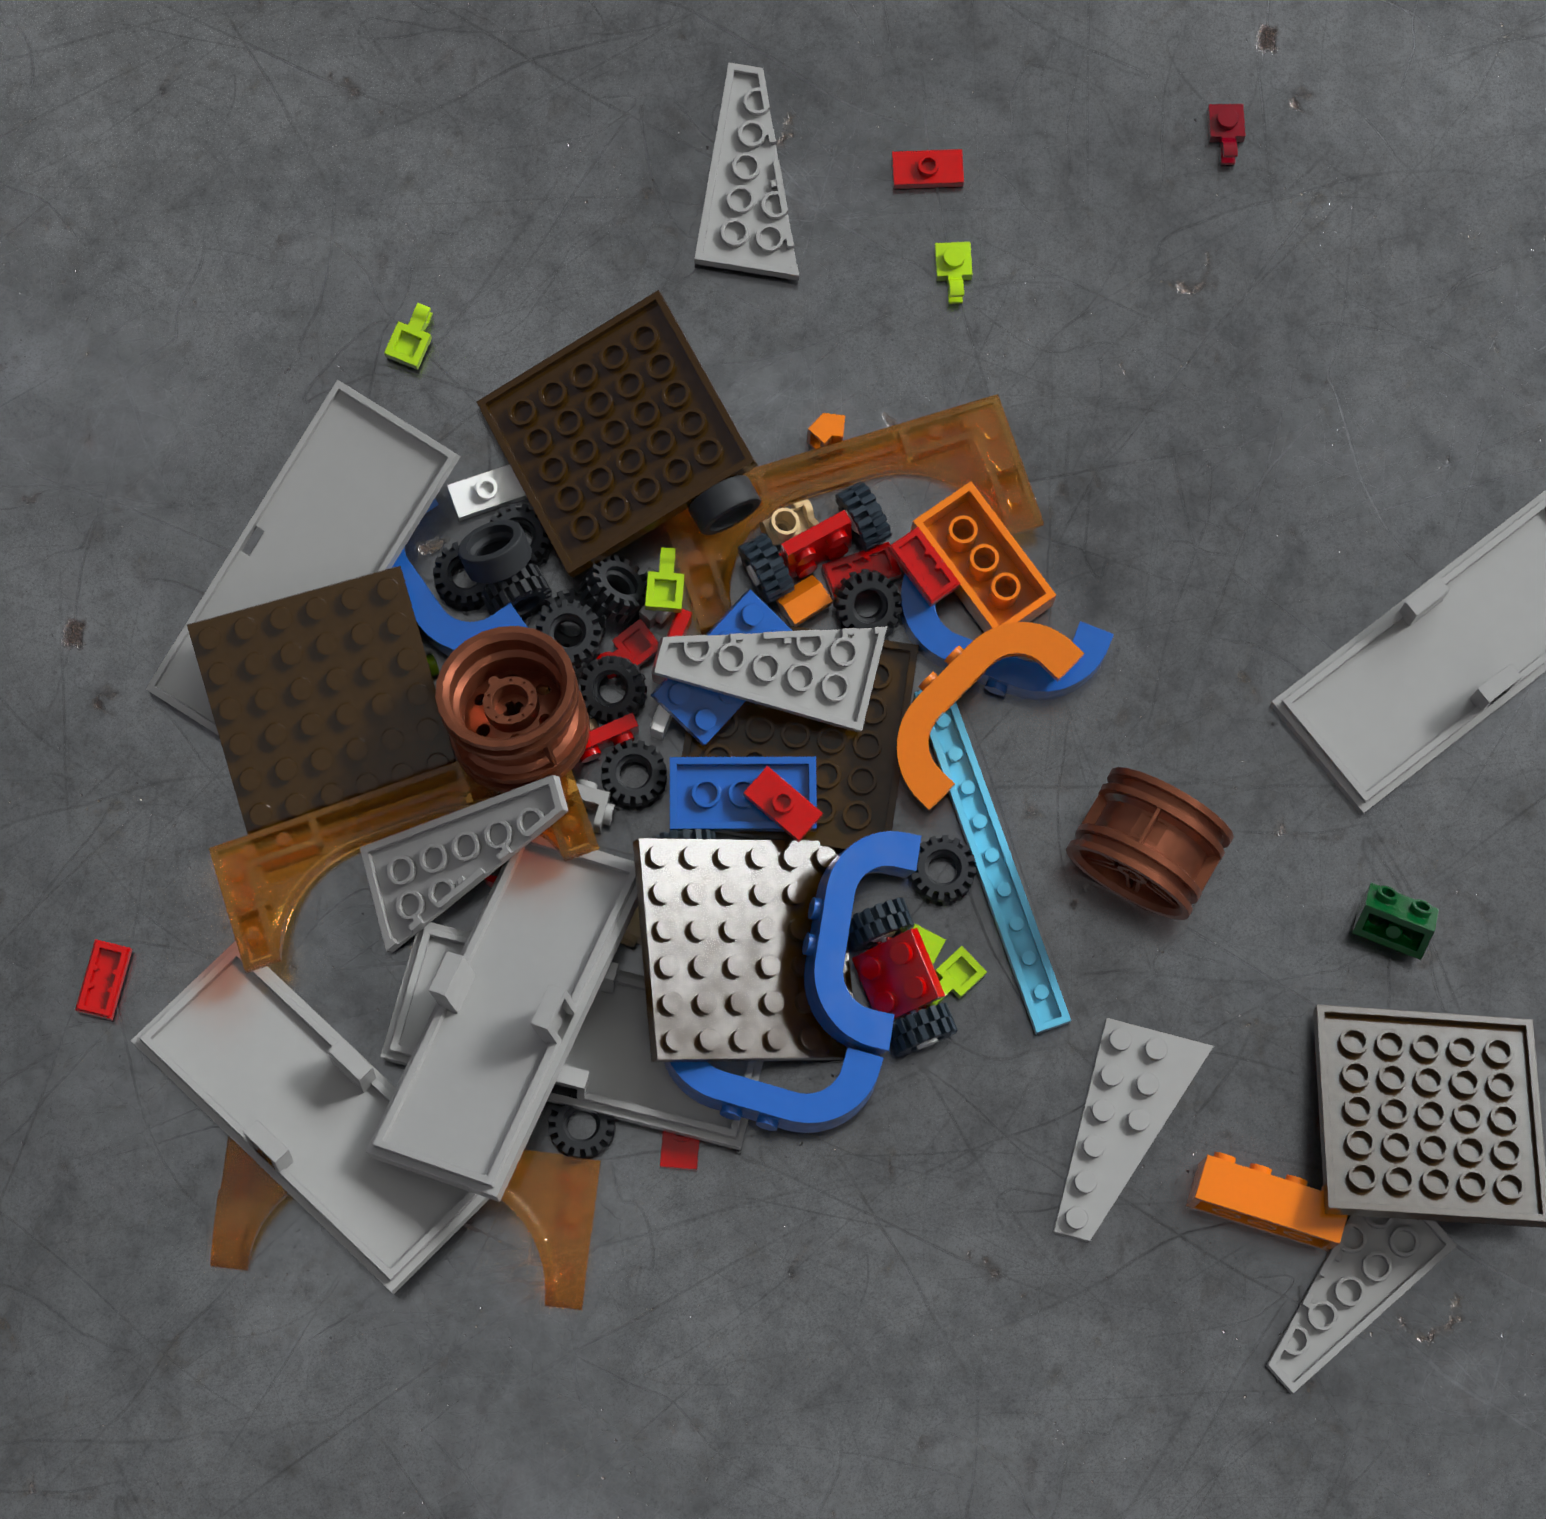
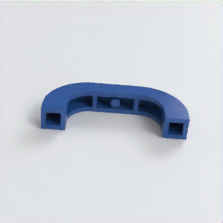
[392,499,528,656]
[899,573,1114,700]
[802,831,922,1056]
[664,1047,883,1133]

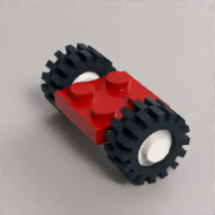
[737,481,892,604]
[848,898,958,1056]

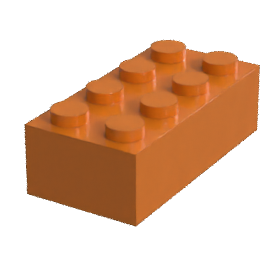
[911,481,1056,632]
[1186,1152,1348,1251]

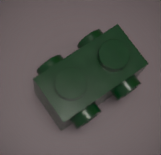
[1352,882,1439,960]

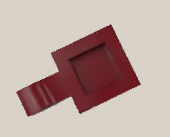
[1207,104,1246,165]

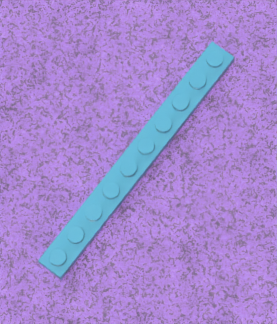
[914,690,1071,1035]

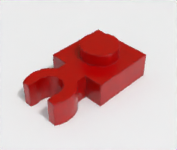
[597,618,659,680]

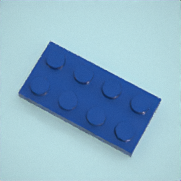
[650,589,793,745]
[670,756,817,832]

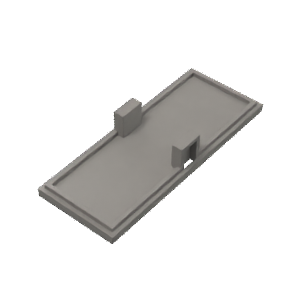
[146,379,461,736]
[1270,490,1546,815]
[365,833,638,1202]
[380,922,764,1150]
[130,939,489,1295]

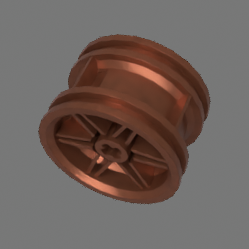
[435,626,590,793]
[1066,767,1234,920]

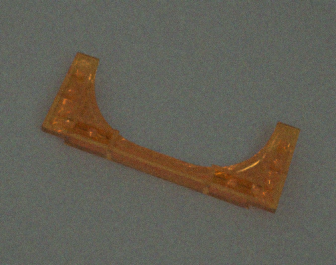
[664,394,1044,631]
[209,761,599,973]
[210,1136,601,1311]

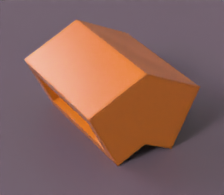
[806,413,845,456]
[776,575,833,627]

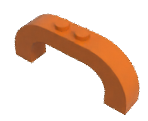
[897,622,1084,811]

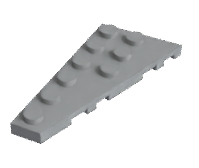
[694,63,799,280]
[651,626,887,732]
[360,775,569,953]
[1053,1018,1214,1243]
[1266,1215,1457,1394]

